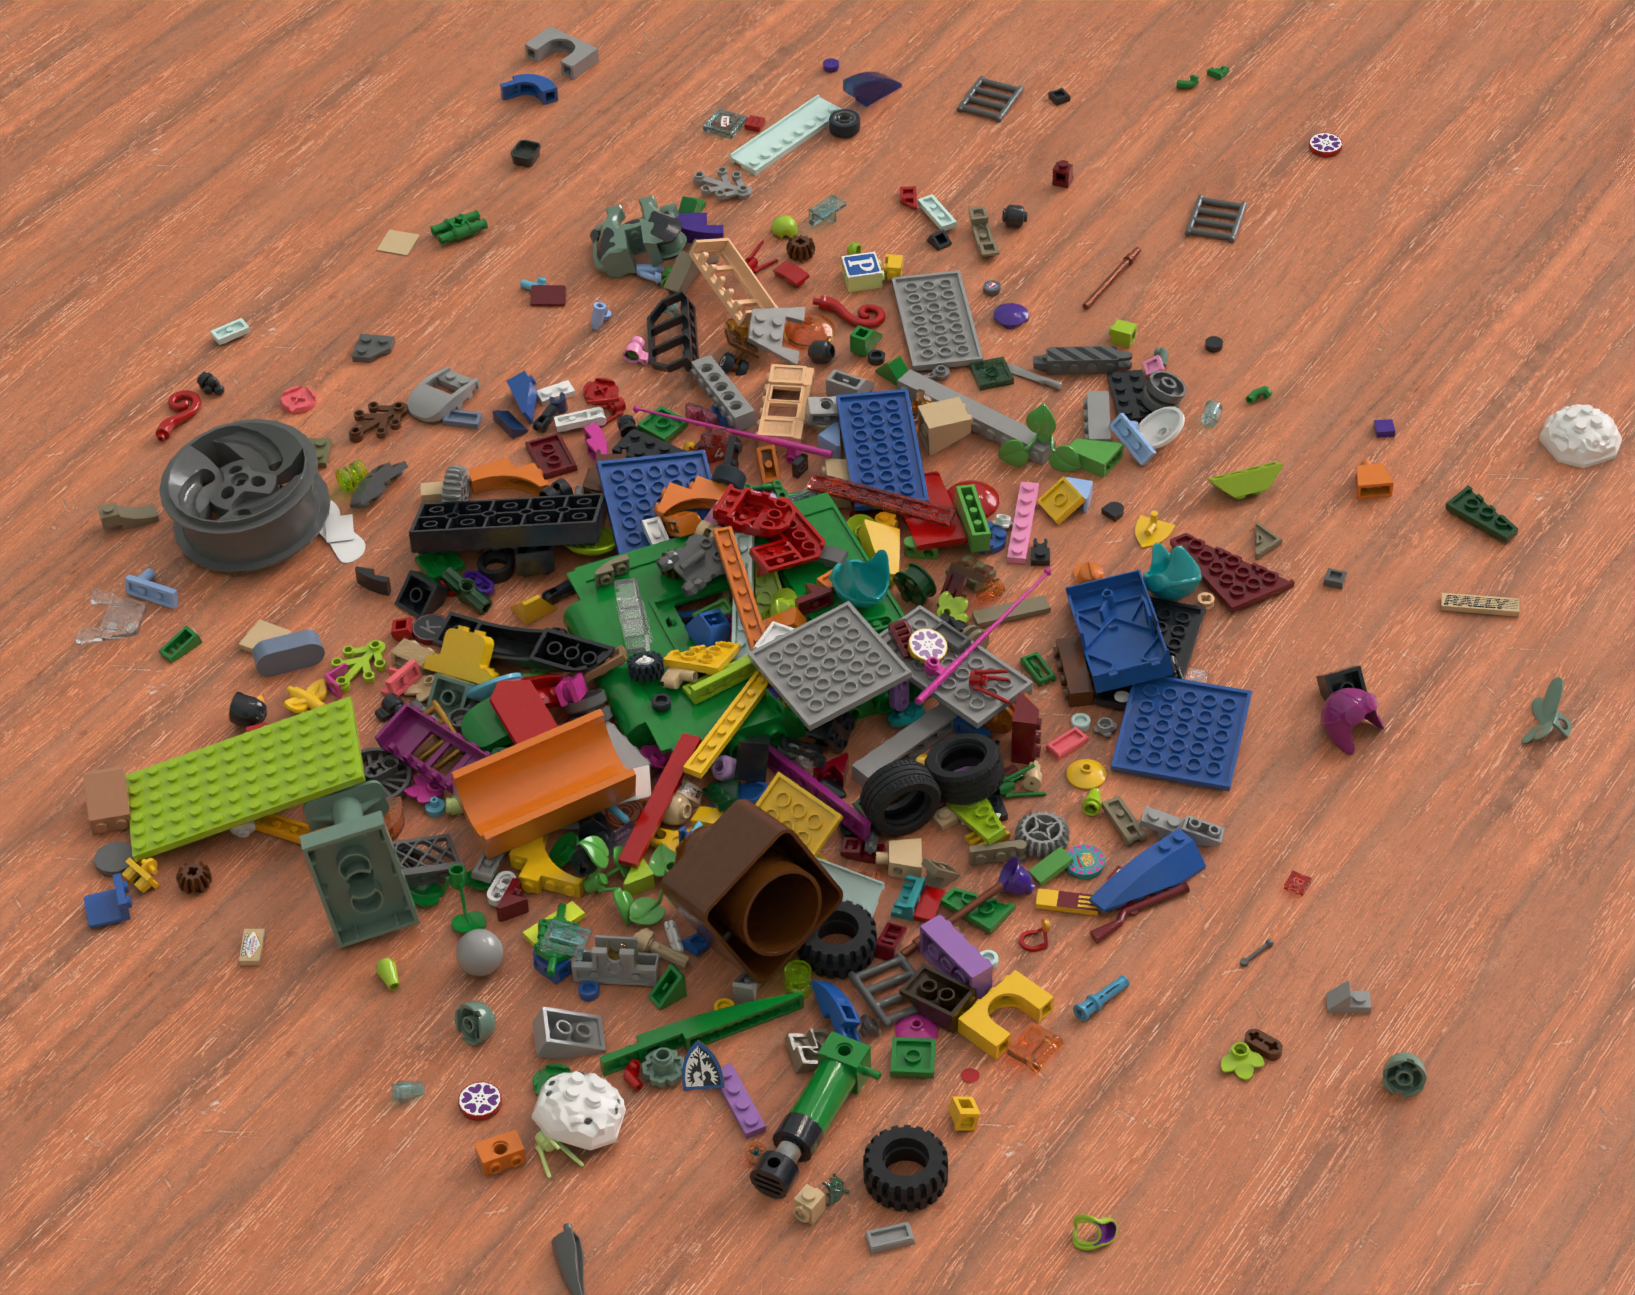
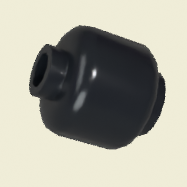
[1002,205,1027,227]
[808,340,835,363]

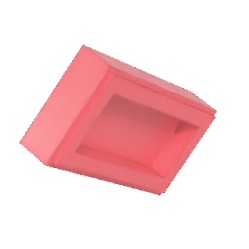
[1046,726,1089,760]

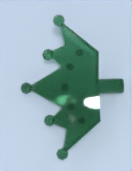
[822,1173,850,1207]

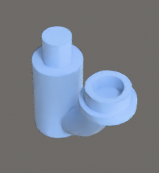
[637,263,664,284]
[591,302,611,330]

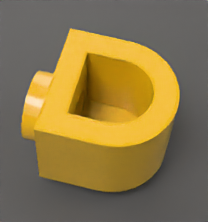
[875,512,898,528]

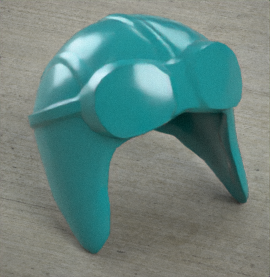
[1143,543,1202,601]
[829,549,890,608]

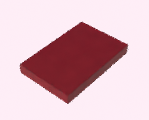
[525,433,578,480]

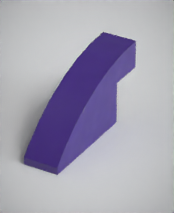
[677,213,724,244]

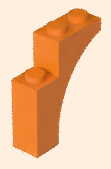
[468,458,550,497]
[654,475,728,523]

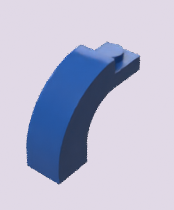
[500,74,558,105]

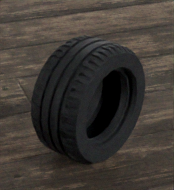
[925,733,1005,805]
[860,760,941,837]

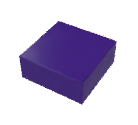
[1374,419,1395,438]

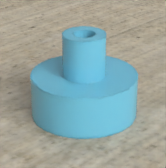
[425,797,445,818]

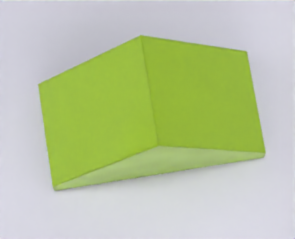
[623,858,655,896]

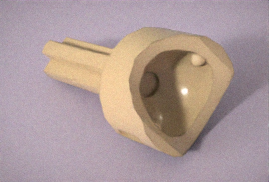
[633,928,690,968]

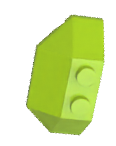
[1207,461,1283,499]

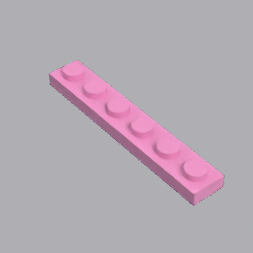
[1007,482,1039,564]

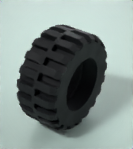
[798,900,877,979]
[863,1125,948,1212]

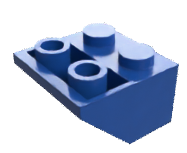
[684,608,730,648]

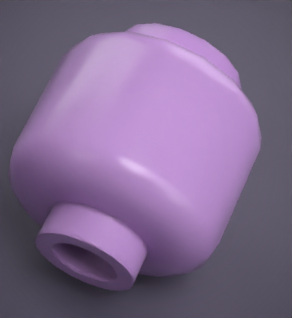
[711,755,736,781]

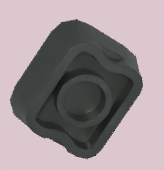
[510,140,541,168]

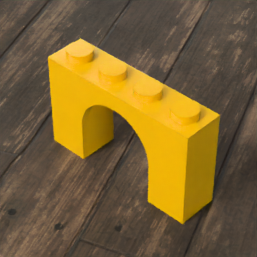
[958,970,1054,1060]

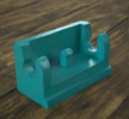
[891,875,925,921]

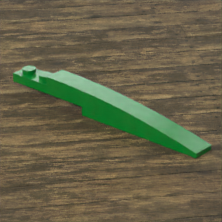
[599,992,804,1077]

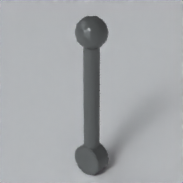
[1240,939,1274,967]

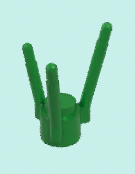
[998,764,1047,799]

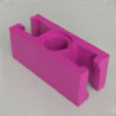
[555,672,588,707]

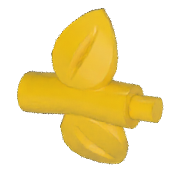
[283,679,327,714]

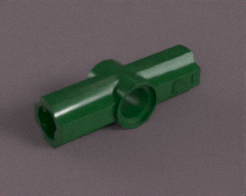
[441,567,492,615]

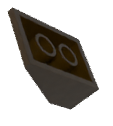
[899,963,977,1033]

